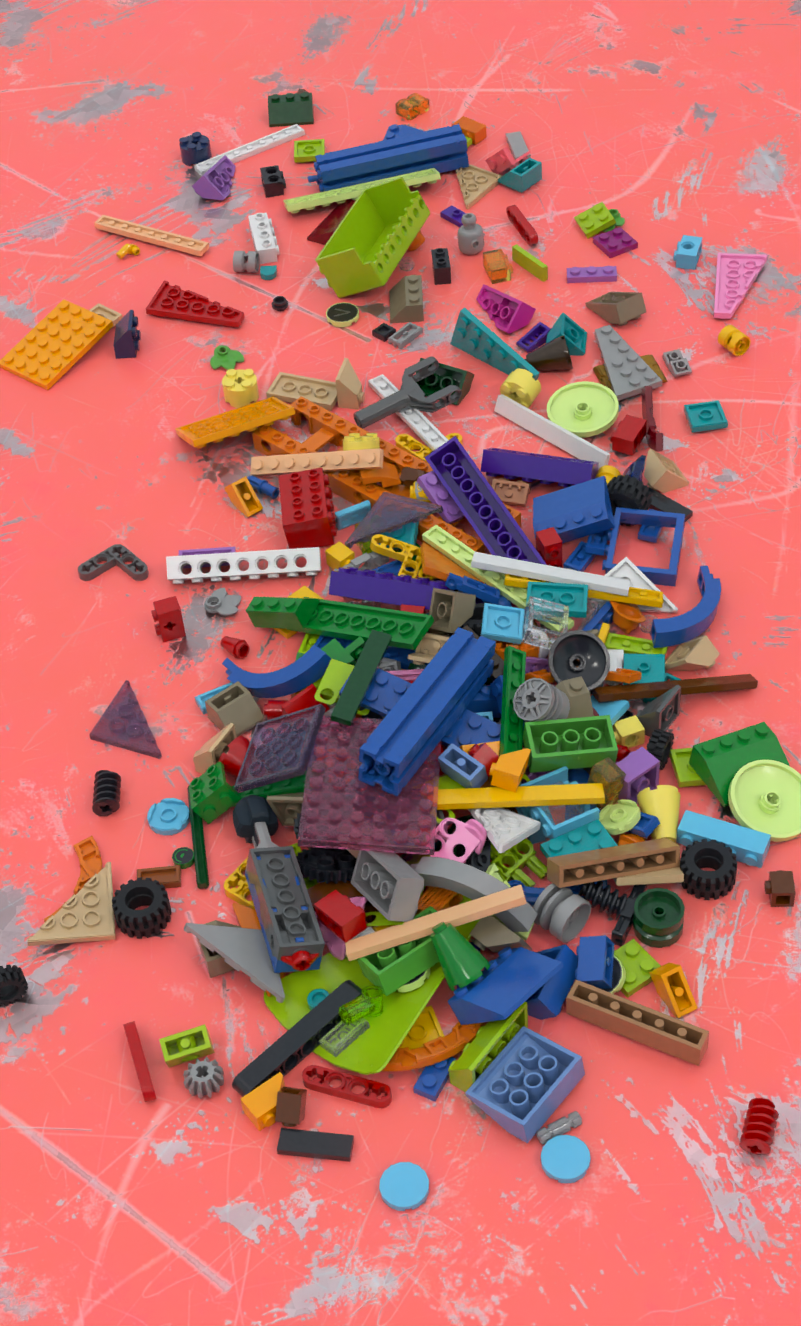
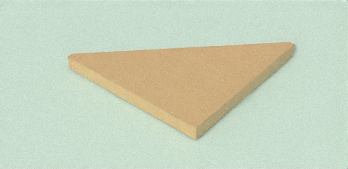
[455,164,502,209]
[27,862,116,946]

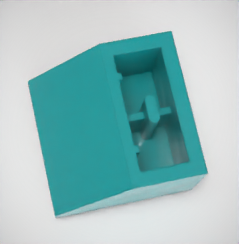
[498,158,542,193]

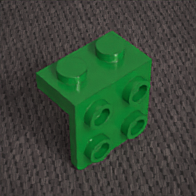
[189,762,241,824]

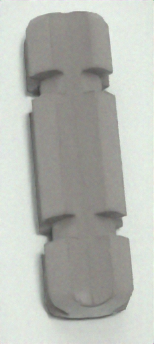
[536,1111,582,1144]

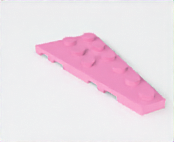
[714,253,768,319]

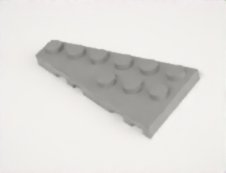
[595,325,662,401]

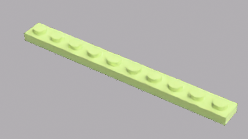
[422,525,574,636]

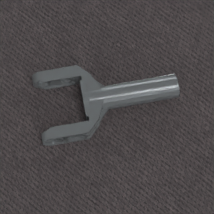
[354,357,462,429]

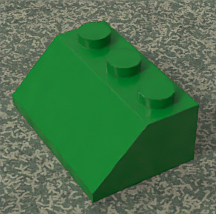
[246,597,320,630]

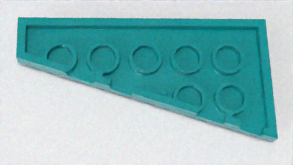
[450,308,540,381]

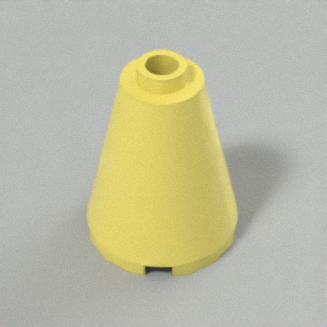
[637,785,681,843]

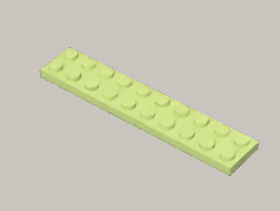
[283,168,441,213]

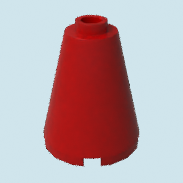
[218,736,276,783]

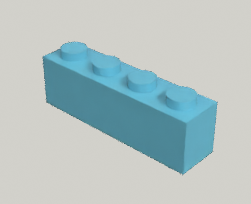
[676,810,771,868]

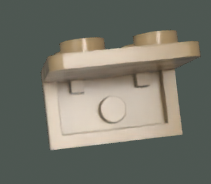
[408,633,450,665]

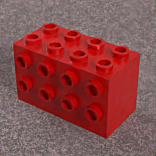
[279,467,337,549]

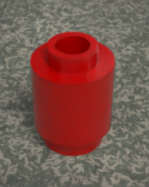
[264,700,288,720]

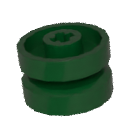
[633,888,685,948]

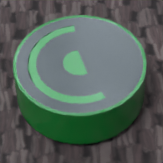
[172,847,195,869]

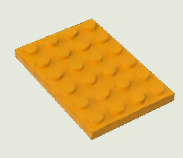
[0,299,114,390]
[175,396,295,448]

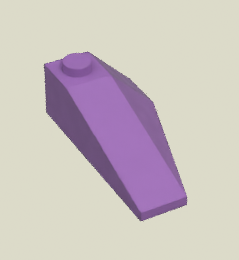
[192,155,236,200]

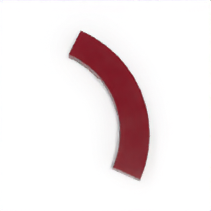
[642,386,663,452]

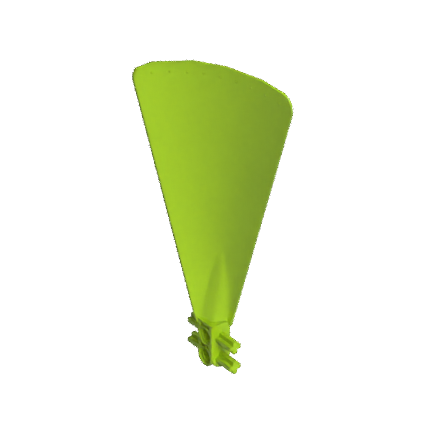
[264,839,547,1075]

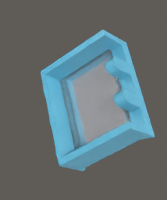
[520,766,600,840]

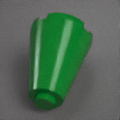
[431,922,490,991]

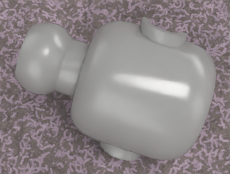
[457,213,485,255]

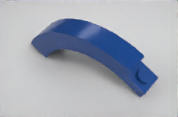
[650,566,721,648]
[222,644,331,698]

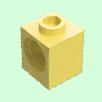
[613,715,645,749]

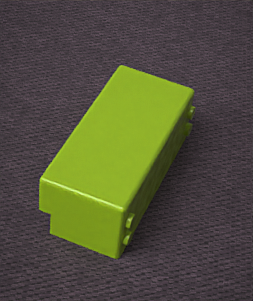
[315,177,430,298]

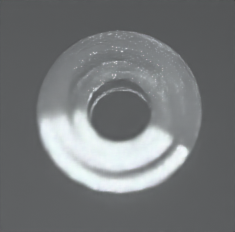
[399,257,415,272]

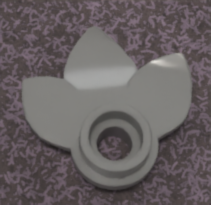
[204,588,242,616]

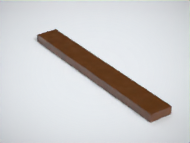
[592,674,758,702]

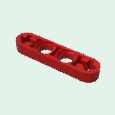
[506,205,538,246]
[123,1021,157,1102]
[302,1065,392,1109]

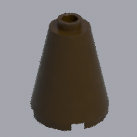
[525,335,573,371]

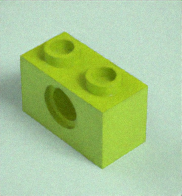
[159,1024,215,1068]

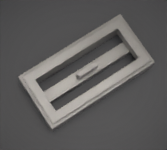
[388,322,423,349]

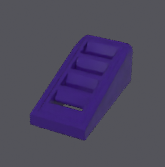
[516,322,551,353]

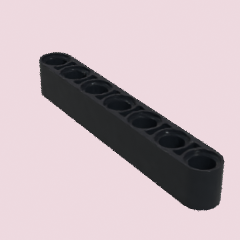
[232,980,368,1097]

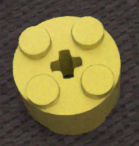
[500,368,541,408]
[222,369,259,408]
[343,433,380,451]

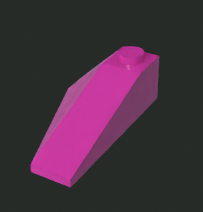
[476,284,536,334]

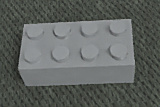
[351,842,424,922]

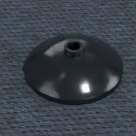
[548,630,610,691]

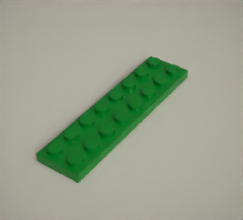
[287,597,434,650]

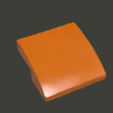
[359,462,401,488]

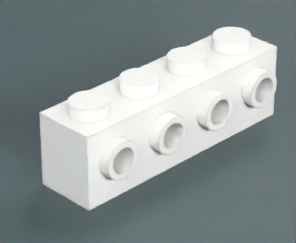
[248,213,280,264]

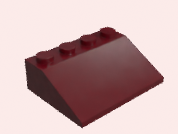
[307,200,356,245]

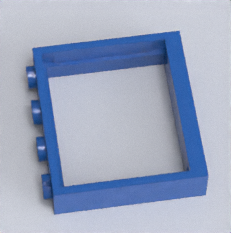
[602,507,685,587]

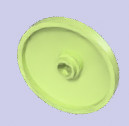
[547,381,619,438]
[728,760,801,842]

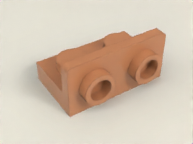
[491,478,531,507]

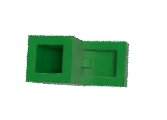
[321,636,366,666]

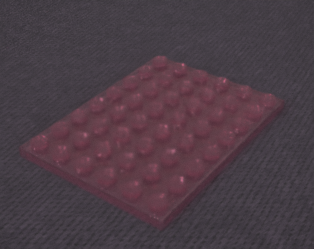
[298,715,441,855]

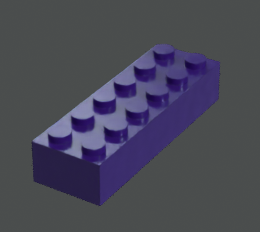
[481,448,599,487]
[329,567,454,610]

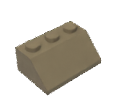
[389,275,424,323]

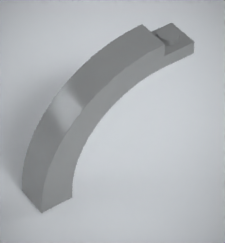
[410,857,538,932]

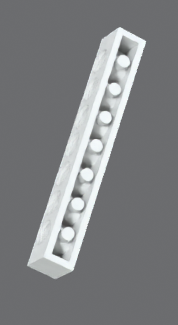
[166,547,322,584]

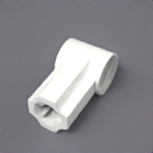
[604,649,624,686]

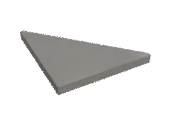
[184,923,285,1003]

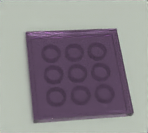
[234,704,326,793]

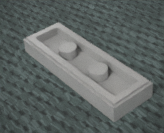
[505,131,531,162]

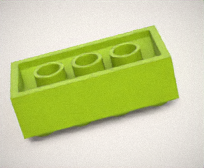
[448,1002,528,1092]

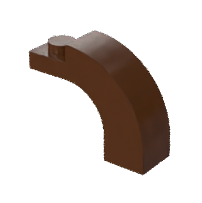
[307,880,379,927]

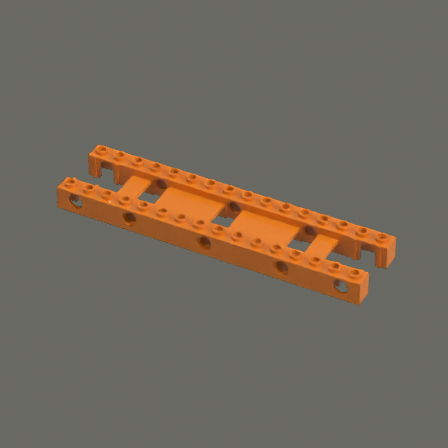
[252,396,521,553]

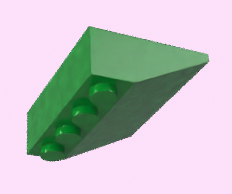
[689,722,790,807]

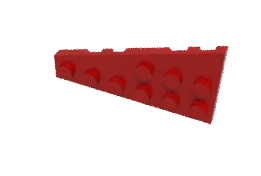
[146,280,245,328]

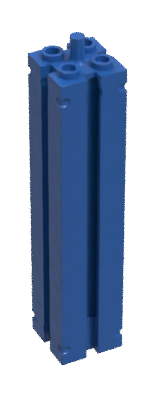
[307,124,469,192]
[358,627,496,796]

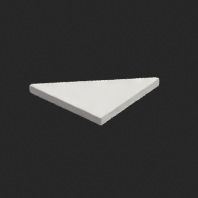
[587,557,678,613]
[468,808,541,853]

